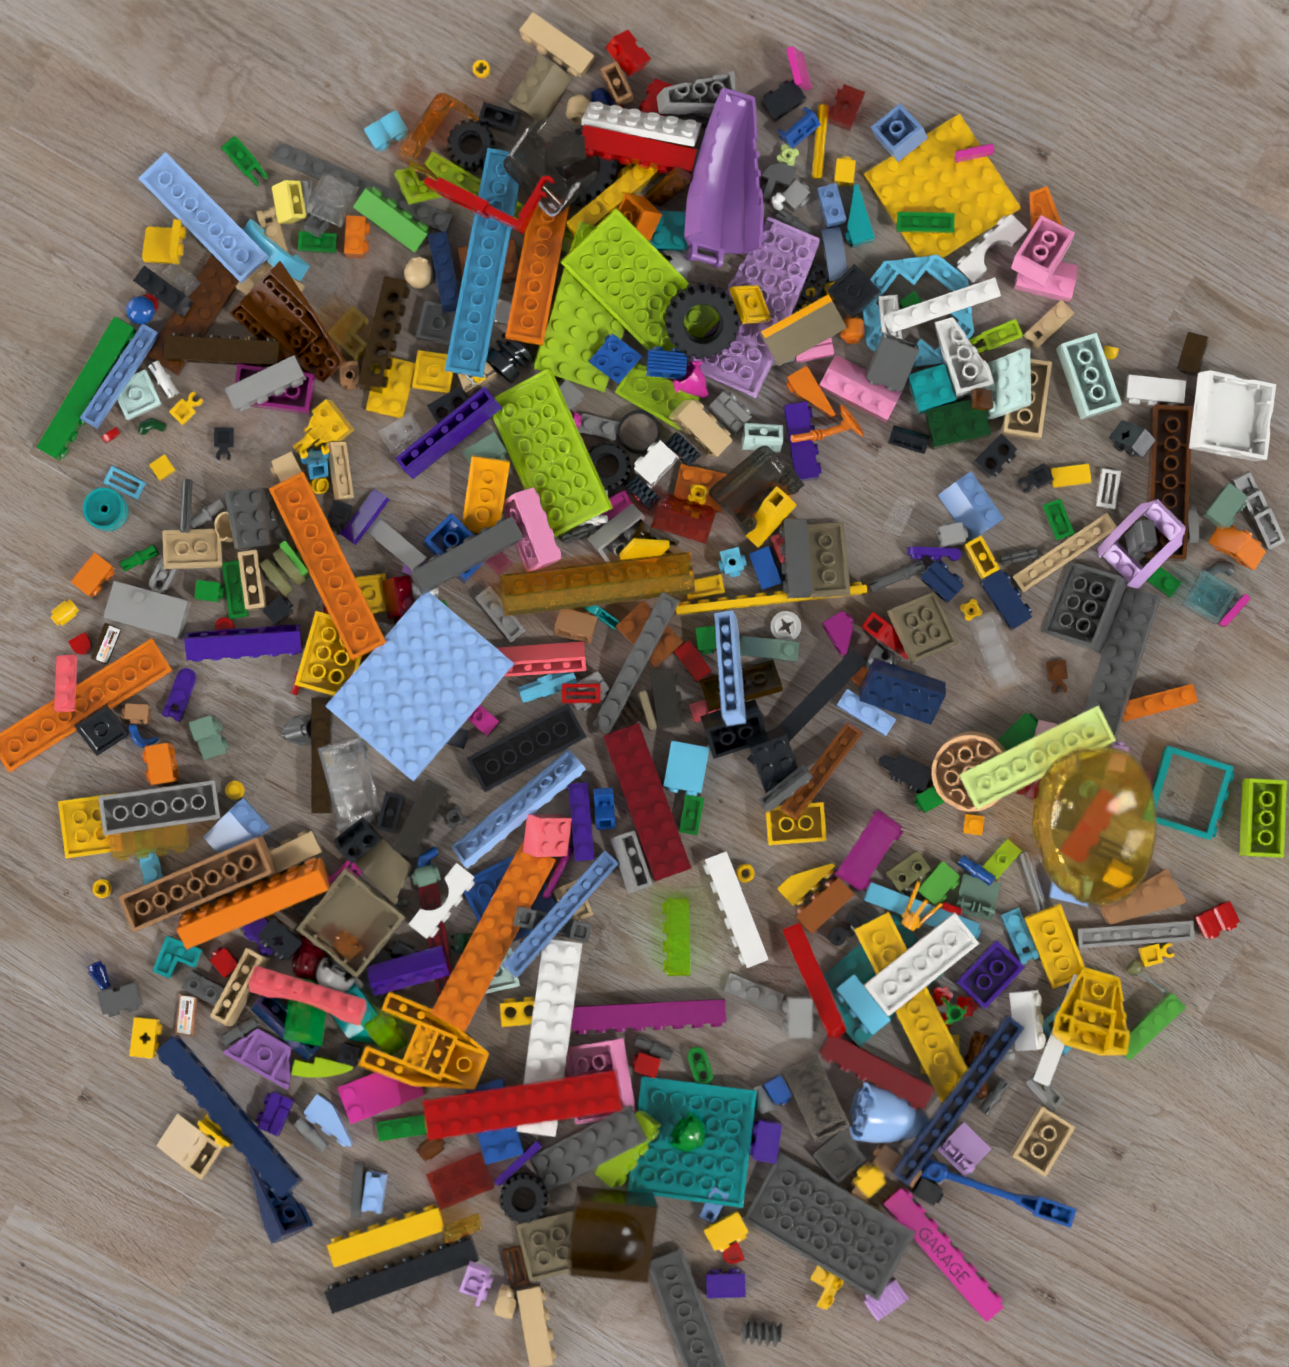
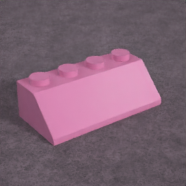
[819,355,902,423]
[503,487,562,574]

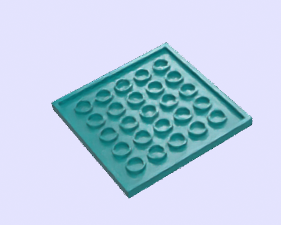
[628,1076,757,1208]

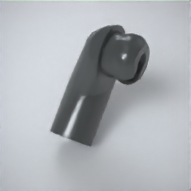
[1205,561,1235,578]

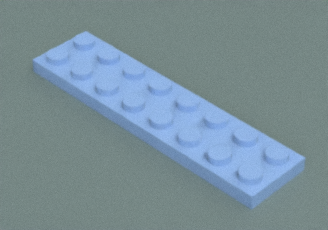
[138,152,269,284]
[451,749,586,868]

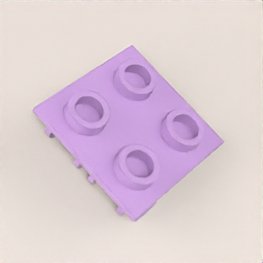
[937,1122,991,1177]

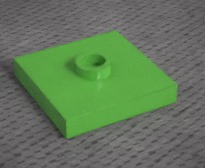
[280,541,311,578]

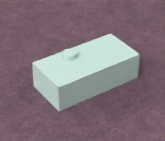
[1056,333,1122,420]

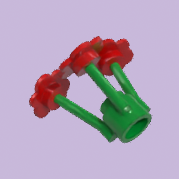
[931,987,977,1031]

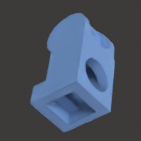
[699,1187,729,1224]

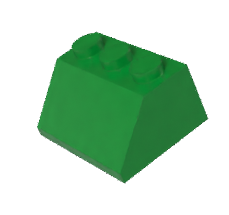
[283,977,326,1046]

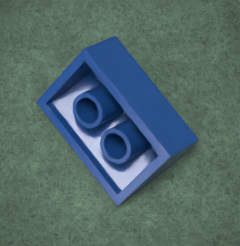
[423,513,486,584]

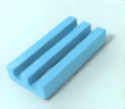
[103,466,147,500]

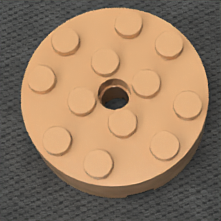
[932,731,1006,812]

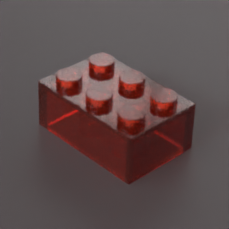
[651,493,717,544]

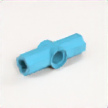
[518,672,577,703]

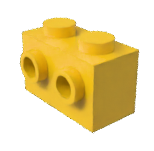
[853,1164,886,1198]

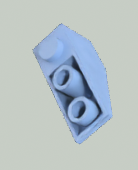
[303,1093,353,1147]

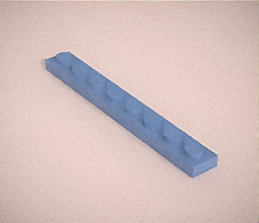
[502,850,619,978]

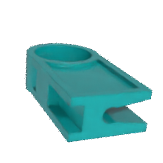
[583,600,620,630]

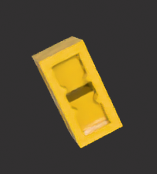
[500,996,535,1027]

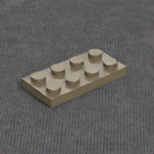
[807,522,850,598]

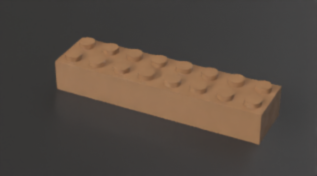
[118,836,278,932]

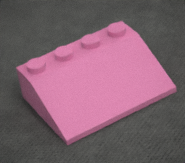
[565,1038,636,1124]

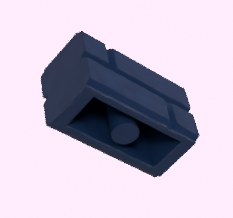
[920,560,964,604]

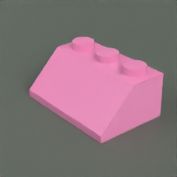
[1013,261,1078,303]

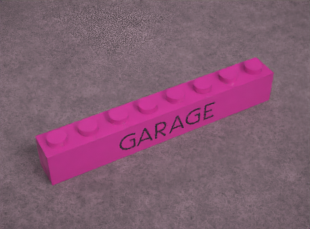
[882,1186,1004,1323]

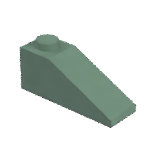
[740,636,800,663]

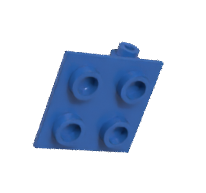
[589,333,642,384]

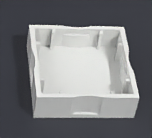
[1189,370,1276,462]

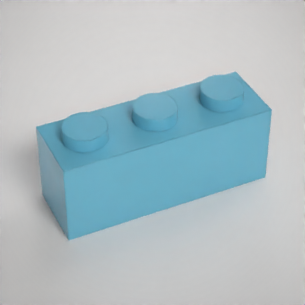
[835,974,891,1035]

